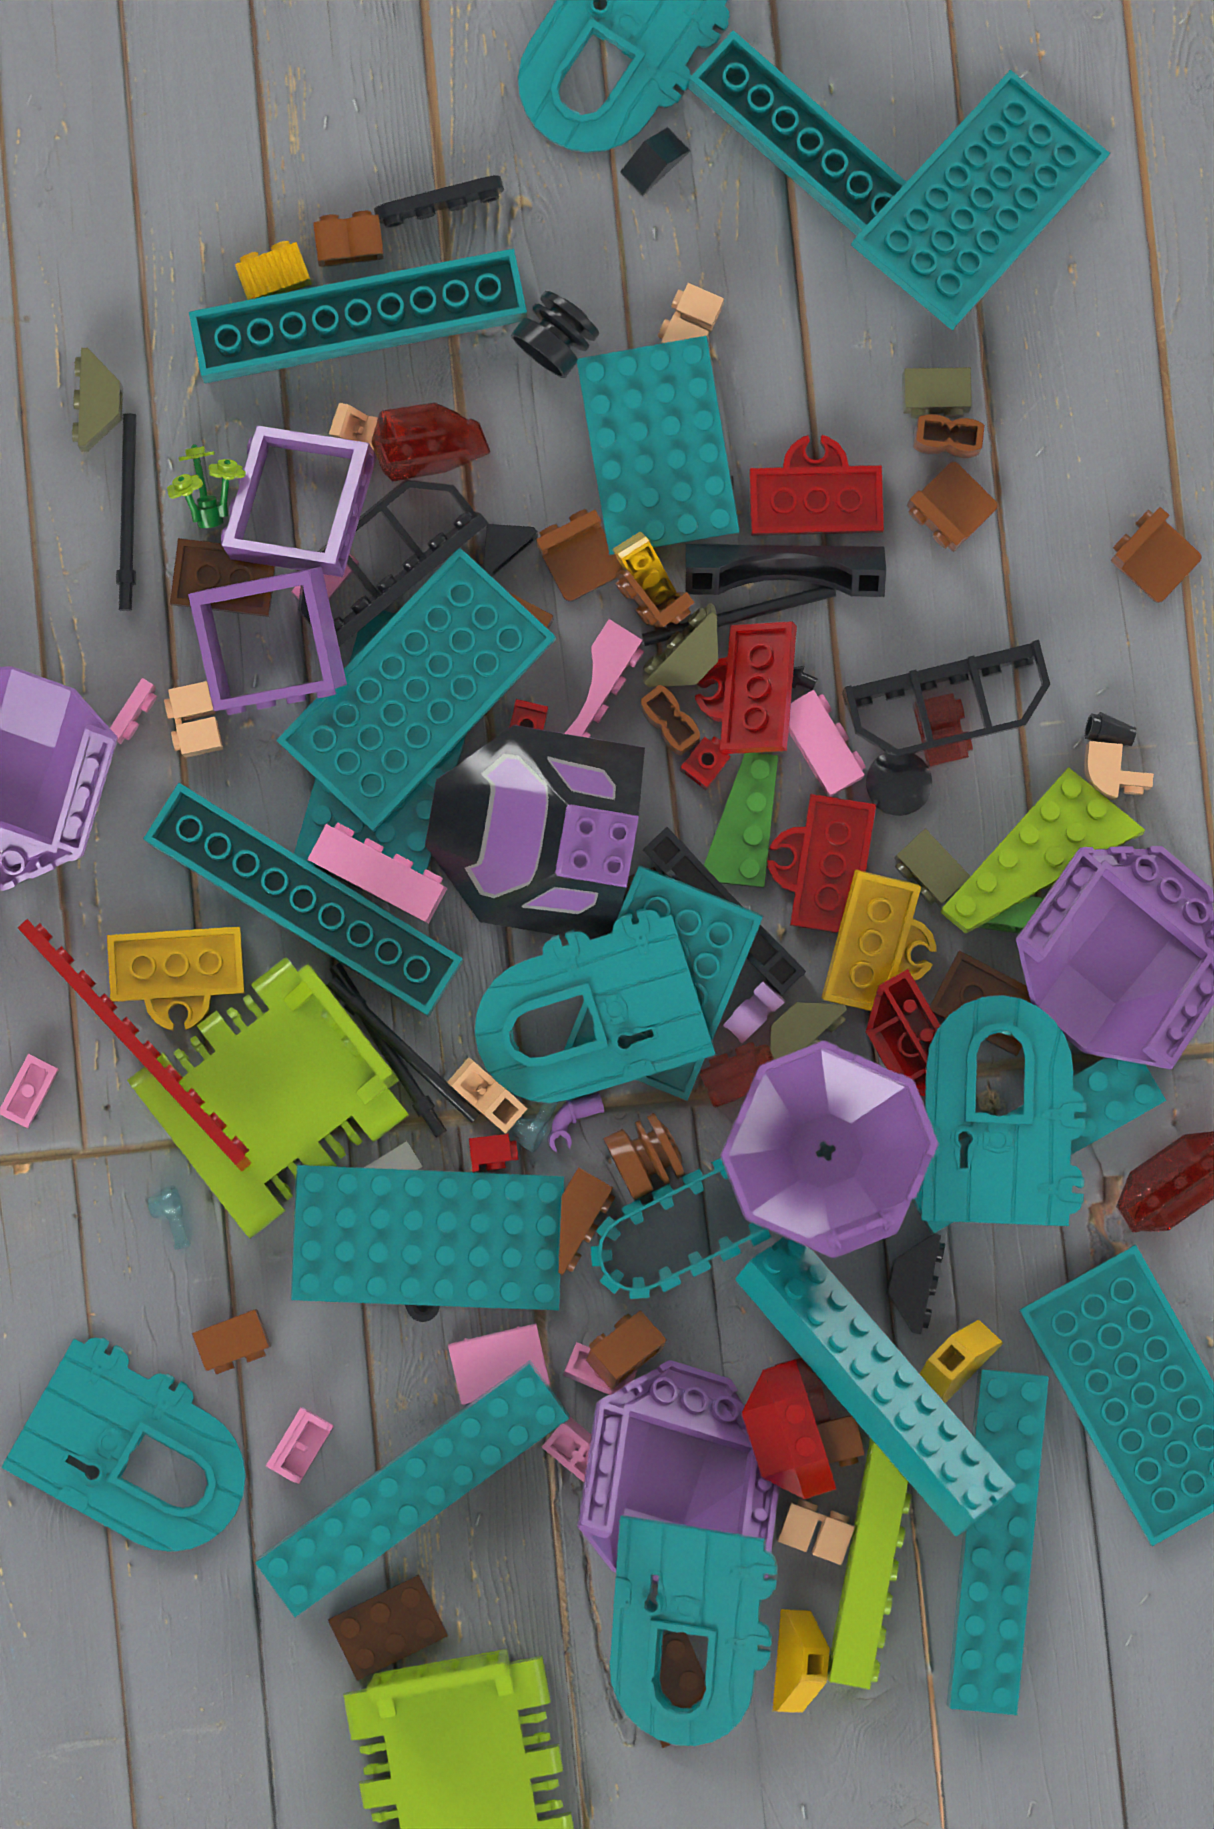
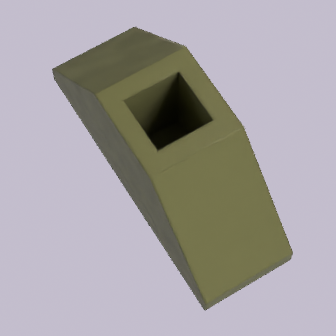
[72,347,123,452]
[643,603,718,687]
[768,1002,848,1062]

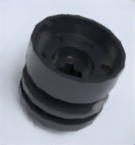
[511,291,599,378]

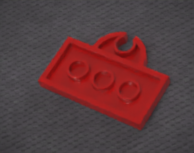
[749,435,884,536]
[694,621,797,754]
[767,794,876,933]

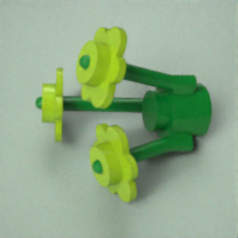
[167,444,246,528]

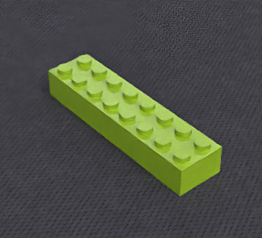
[827,1437,912,1690]

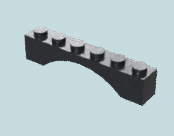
[685,544,886,597]
[642,827,806,995]

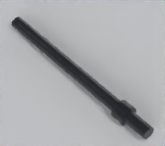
[116,413,136,611]
[641,586,836,646]
[329,962,447,1138]
[326,976,481,1123]

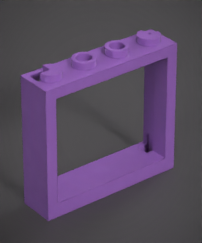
[221,426,377,577]
[188,566,347,715]

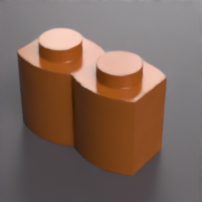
[313,210,384,267]
[913,414,985,458]
[640,685,700,756]

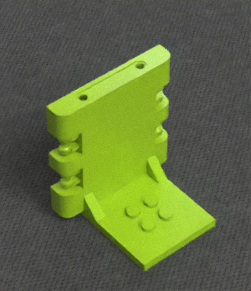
[127,957,409,1239]
[343,1648,574,1829]

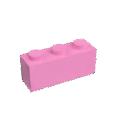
[789,690,866,797]

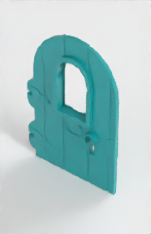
[518,0,730,153]
[475,908,716,1103]
[921,995,1086,1226]
[1,1337,246,1552]
[610,1515,778,1746]

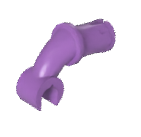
[547,1092,604,1152]

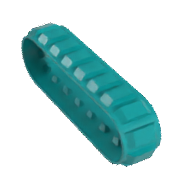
[591,1158,772,1299]

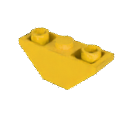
[612,532,676,606]
[919,1320,1003,1403]
[772,1609,830,1713]

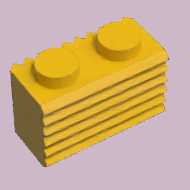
[235,241,312,300]

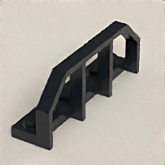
[298,479,489,647]
[842,640,1050,758]

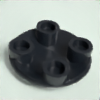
[866,752,932,816]

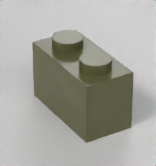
[902,367,972,419]
[894,828,970,907]

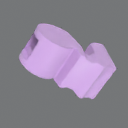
[723,980,786,1044]

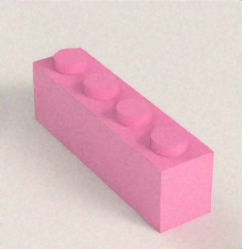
[307,822,447,924]

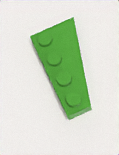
[704,753,778,888]

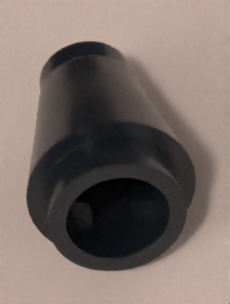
[1085,712,1136,746]

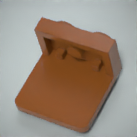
[907,462,998,552]
[1111,507,1202,603]
[536,509,623,602]
[615,570,695,627]

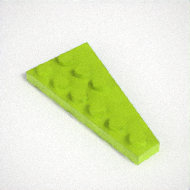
[940,767,1145,934]

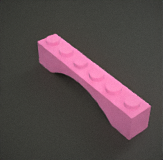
[564,619,645,738]

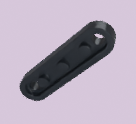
[374,175,504,228]

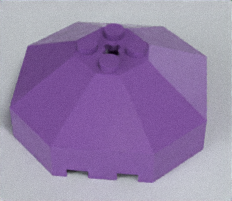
[720,1041,938,1258]

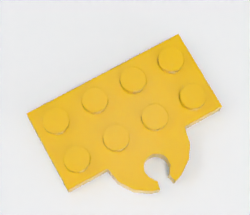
[821,870,937,1011]
[107,927,245,1031]

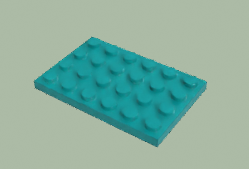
[577,336,740,555]
[564,865,763,1101]

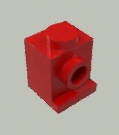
[509,699,549,730]
[680,736,731,790]
[469,1134,519,1172]

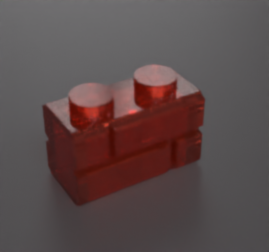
[700,1042,774,1108]

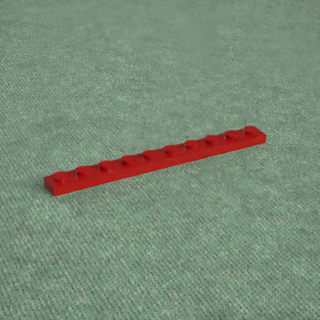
[17,919,251,1172]

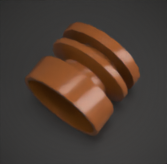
[603,1113,685,1201]

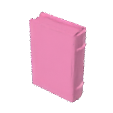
[448,1323,550,1405]

